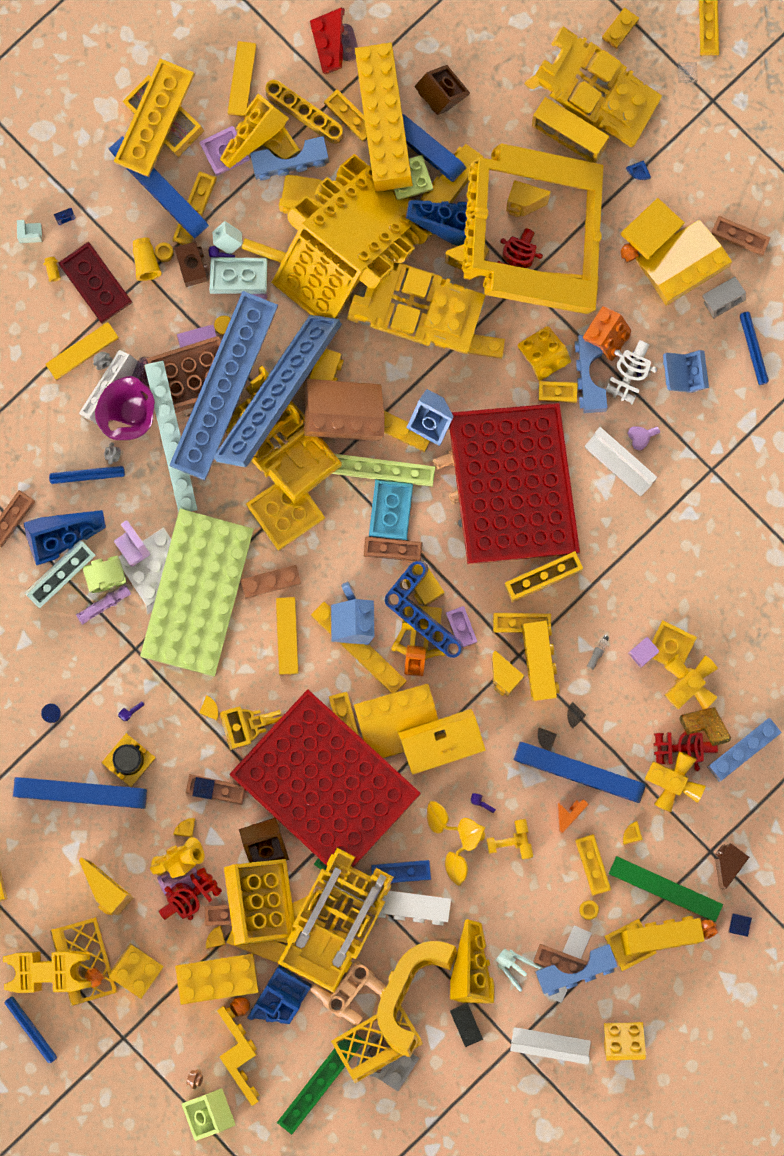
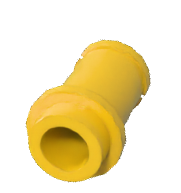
[43,257,61,282]

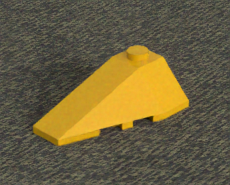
[220,93,289,168]
[450,919,494,1004]

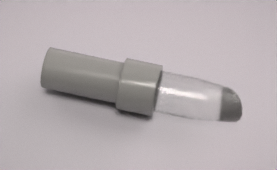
[587,635,609,670]

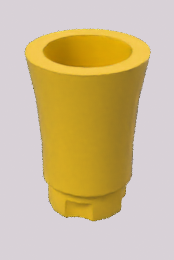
[133,237,162,281]

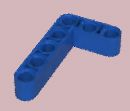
[384,560,464,658]

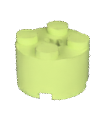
[83,556,126,593]

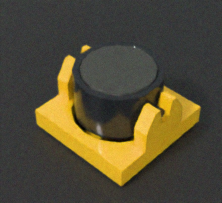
[101,733,156,787]

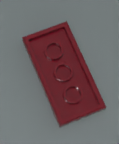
[58,241,133,324]

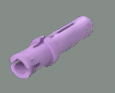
[76,584,131,625]

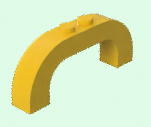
[377,941,457,1057]

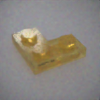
[679,707,731,746]

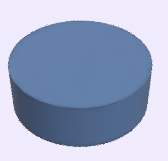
[341,581,356,601]

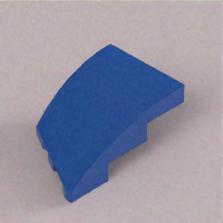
[247,965,312,1024]

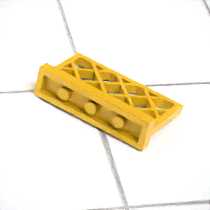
[50,917,117,1006]
[331,1006,423,1084]

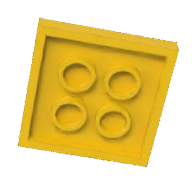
[246,483,325,551]

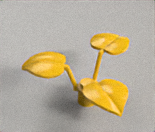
[427,801,485,886]

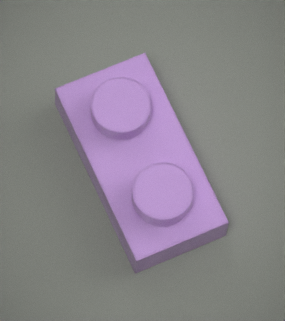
[446,606,477,647]

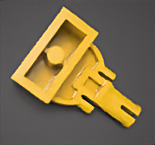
[219,706,282,751]

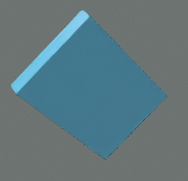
[369,479,413,541]

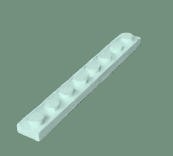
[145,361,198,512]

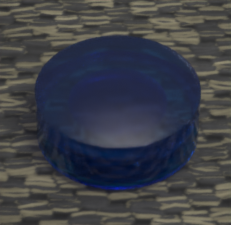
[41,704,61,723]

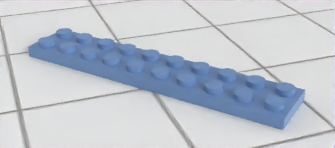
[169,291,278,481]
[214,315,342,468]

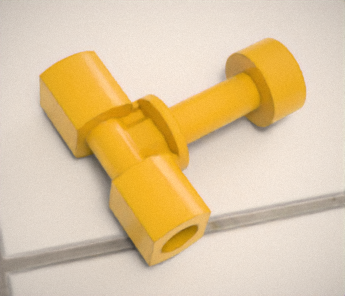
[486,819,534,860]

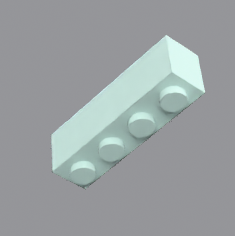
[25,540,96,608]

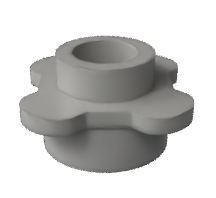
[93,352,113,370]
[104,442,121,464]

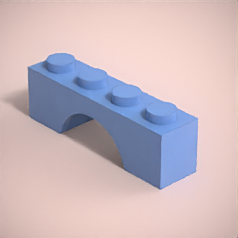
[250,136,329,180]
[574,335,607,414]
[707,718,782,782]
[535,944,618,996]

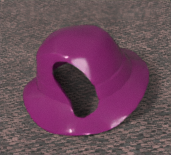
[95,376,155,440]

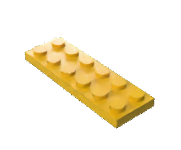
[114,58,195,177]

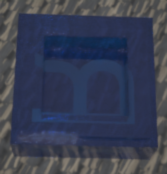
[54,208,76,225]
[192,777,215,800]
[728,913,752,937]

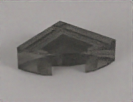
[567,702,586,729]
[537,728,557,751]

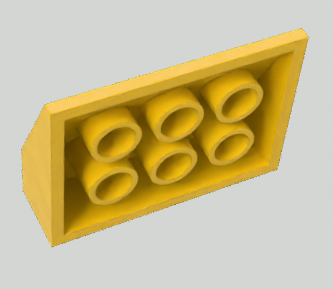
[636,220,732,306]
[354,684,442,758]
[79,857,134,916]
[224,859,296,945]

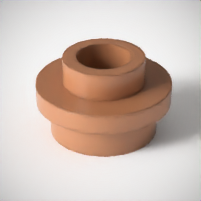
[187,1069,203,1089]

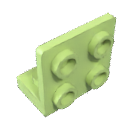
[394,155,433,200]

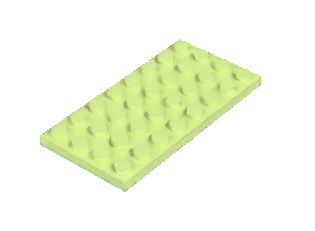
[140,509,254,677]

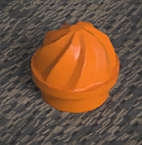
[621,243,640,263]
[701,920,718,940]
[84,967,105,987]
[230,997,250,1017]

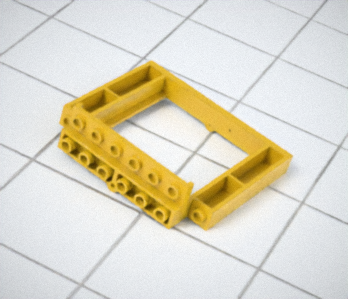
[462,143,604,314]

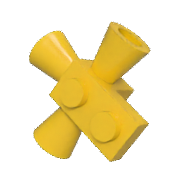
[664,654,718,710]
[645,751,706,812]
[150,837,205,878]

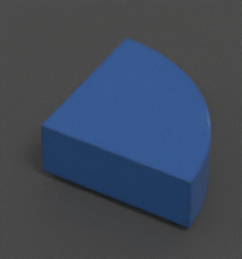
[626,160,651,180]

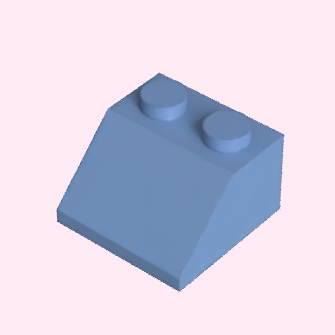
[406,389,453,446]
[331,599,374,645]

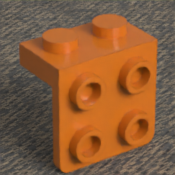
[583,306,631,361]

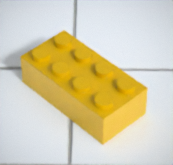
[521,621,560,701]
[175,953,260,1005]

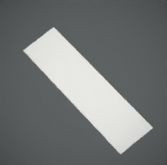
[544,925,592,1003]

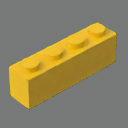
[420,143,484,203]
[504,552,583,603]
[621,916,705,956]

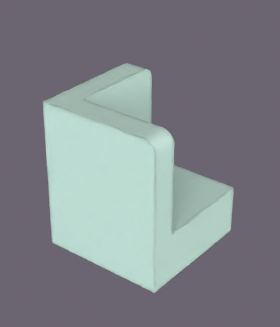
[17,220,42,243]
[212,221,243,254]

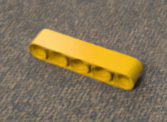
[265,79,343,144]

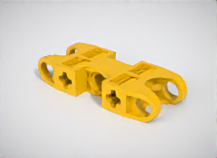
[3,951,92,993]

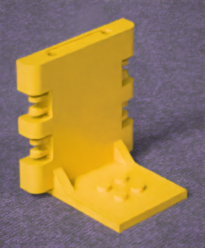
[271,154,433,319]

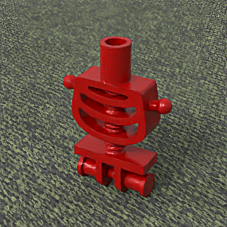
[497,228,543,268]
[653,724,718,771]
[158,868,222,920]

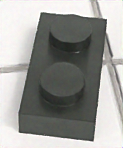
[450,1003,483,1047]

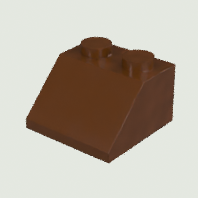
[414,65,470,115]
[239,818,289,863]
[715,843,750,890]

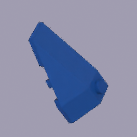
[406,200,467,246]
[24,510,106,565]

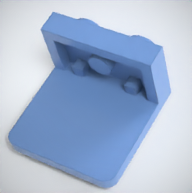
[663,350,709,393]

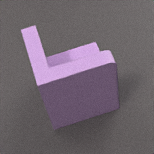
[628,637,659,668]

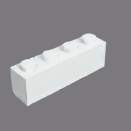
[374,891,451,926]

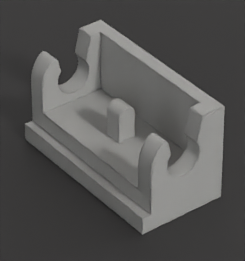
[702,277,746,319]

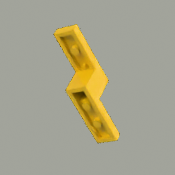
[217,1006,260,1106]

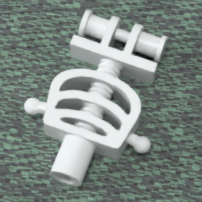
[606,340,657,405]

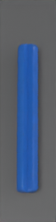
[740,312,769,385]
[49,466,125,484]
[4,997,57,1064]

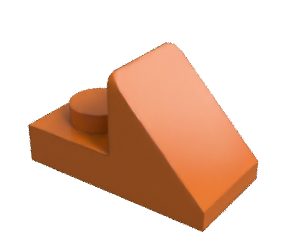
[404,645,426,676]
[557,799,589,834]

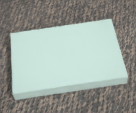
[209,257,268,294]

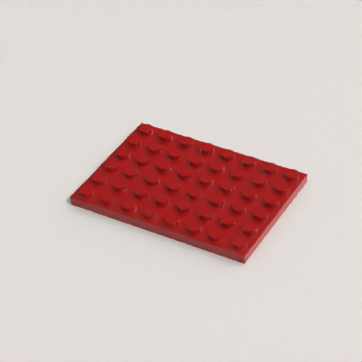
[449,403,580,565]
[229,689,421,868]

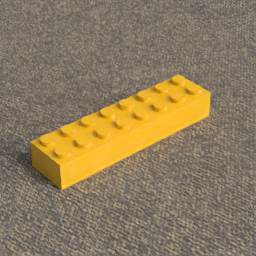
[355,42,413,192]

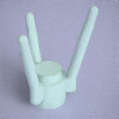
[495,949,544,992]

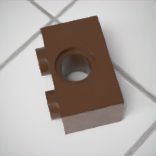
[174,241,210,287]

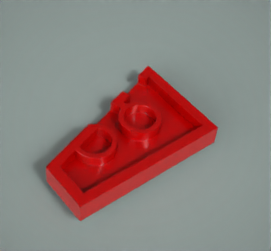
[310,7,345,74]

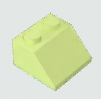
[181,1088,236,1141]

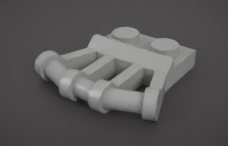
[357,1030,419,1091]

